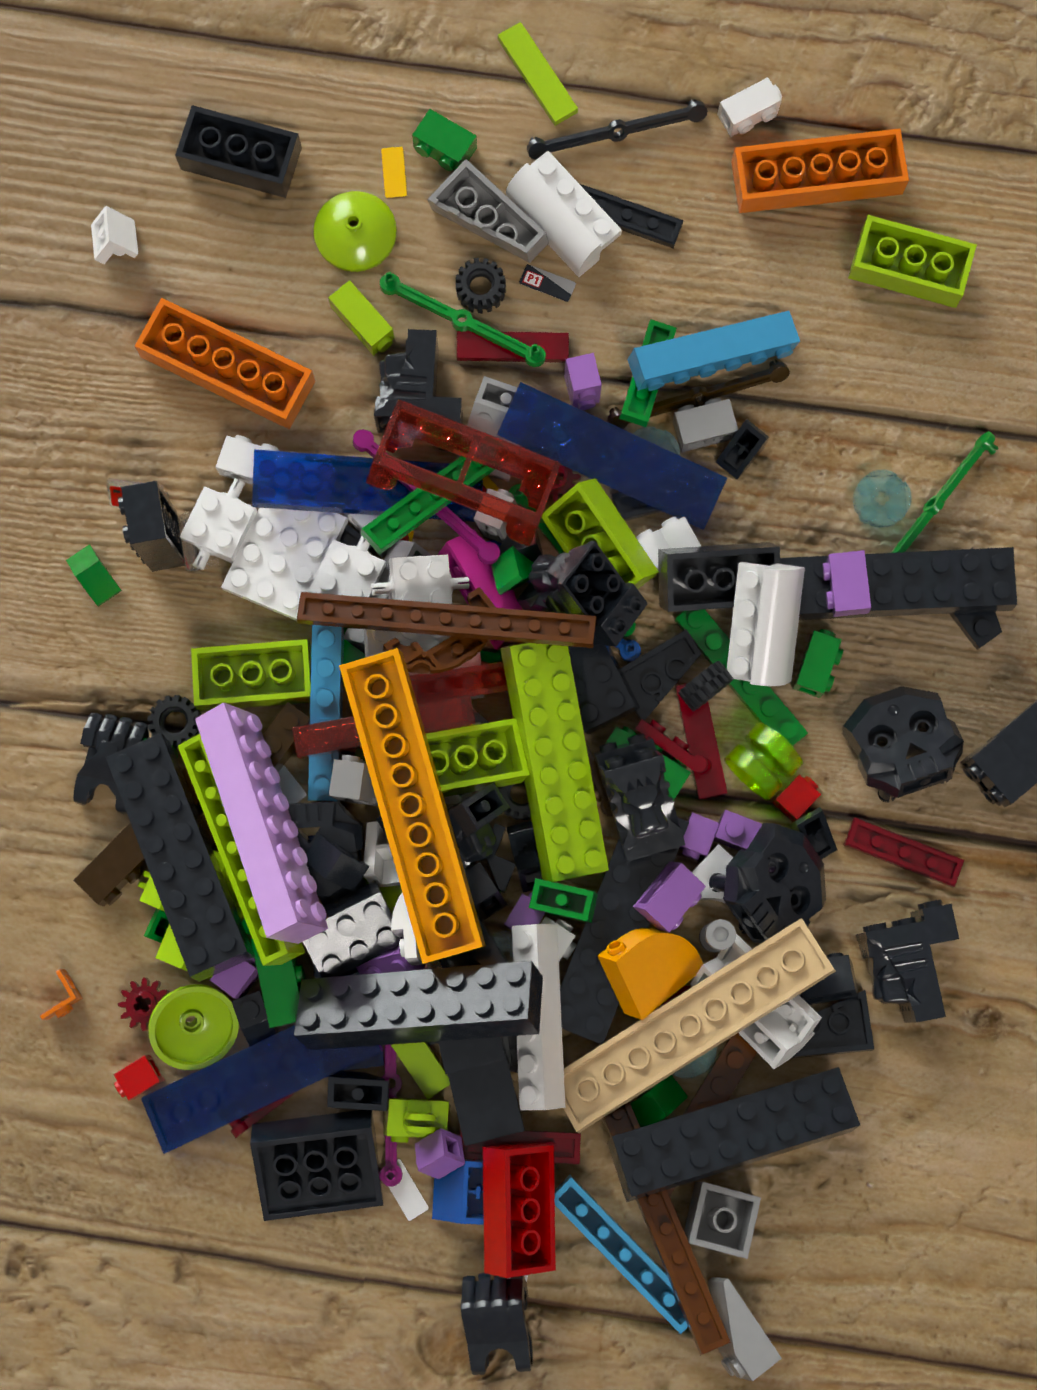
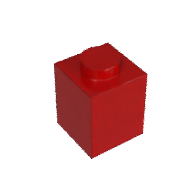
[772,774,821,822]
[114,1055,165,1100]

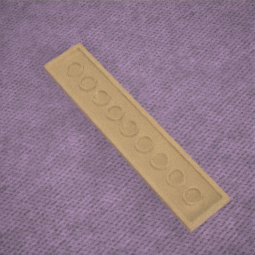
[563,918,836,1133]

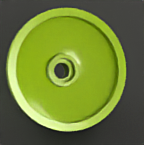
[314,191,397,272]
[148,984,239,1070]

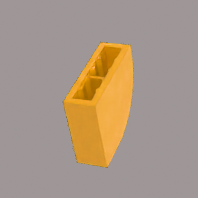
[598,928,704,1020]

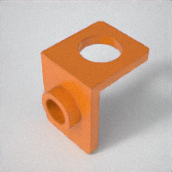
[40,969,83,1020]

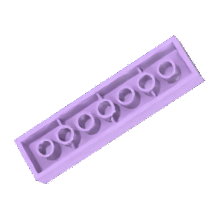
[195,703,328,944]

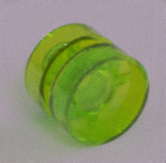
[724,722,803,801]

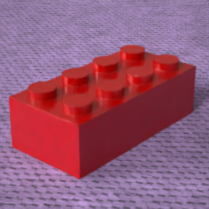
[483,1142,556,1278]

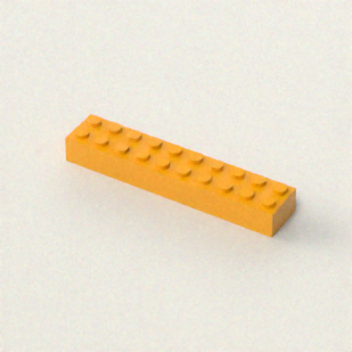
[339,648,486,964]

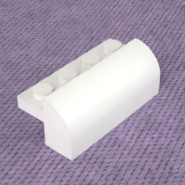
[506,151,622,277]
[727,562,805,686]
[690,934,822,1069]

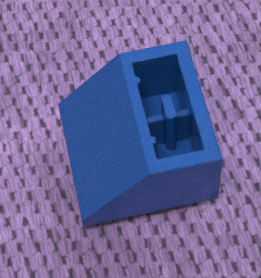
[432,1159,484,1225]

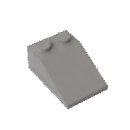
[708,1277,782,1381]

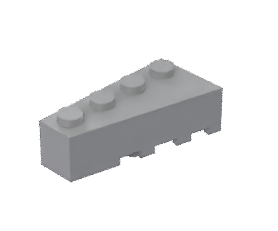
[427,159,549,263]
[329,755,378,806]

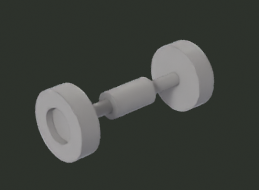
[699,919,736,952]

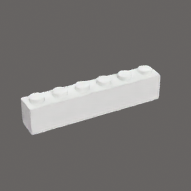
[512,924,566,1110]

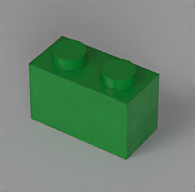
[412,109,477,171]
[529,878,598,923]

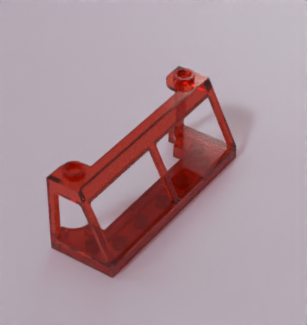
[366,399,561,546]

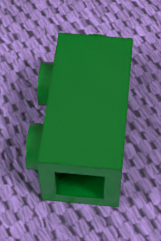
[793,629,844,698]

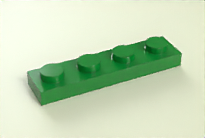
[619,319,677,427]

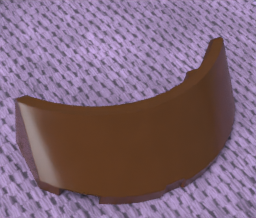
[382,587,496,674]

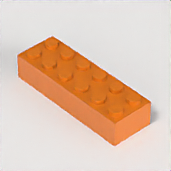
[731,128,909,213]
[135,298,315,430]

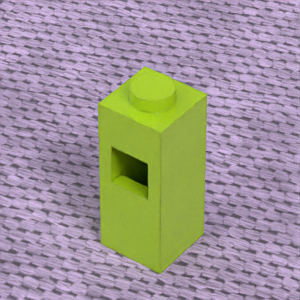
[328,280,395,356]

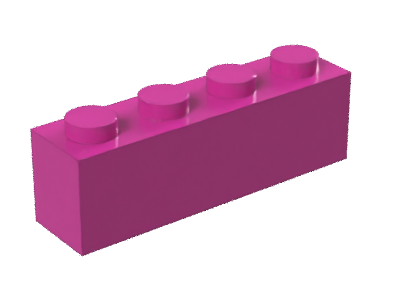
[438,530,523,650]

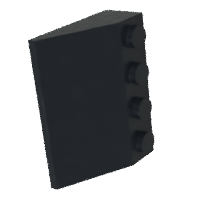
[250,1110,384,1221]

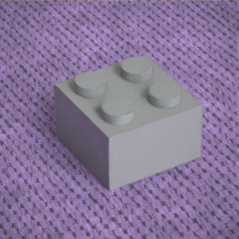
[684,1181,761,1259]

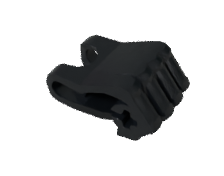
[73,713,150,814]
[461,1273,533,1375]

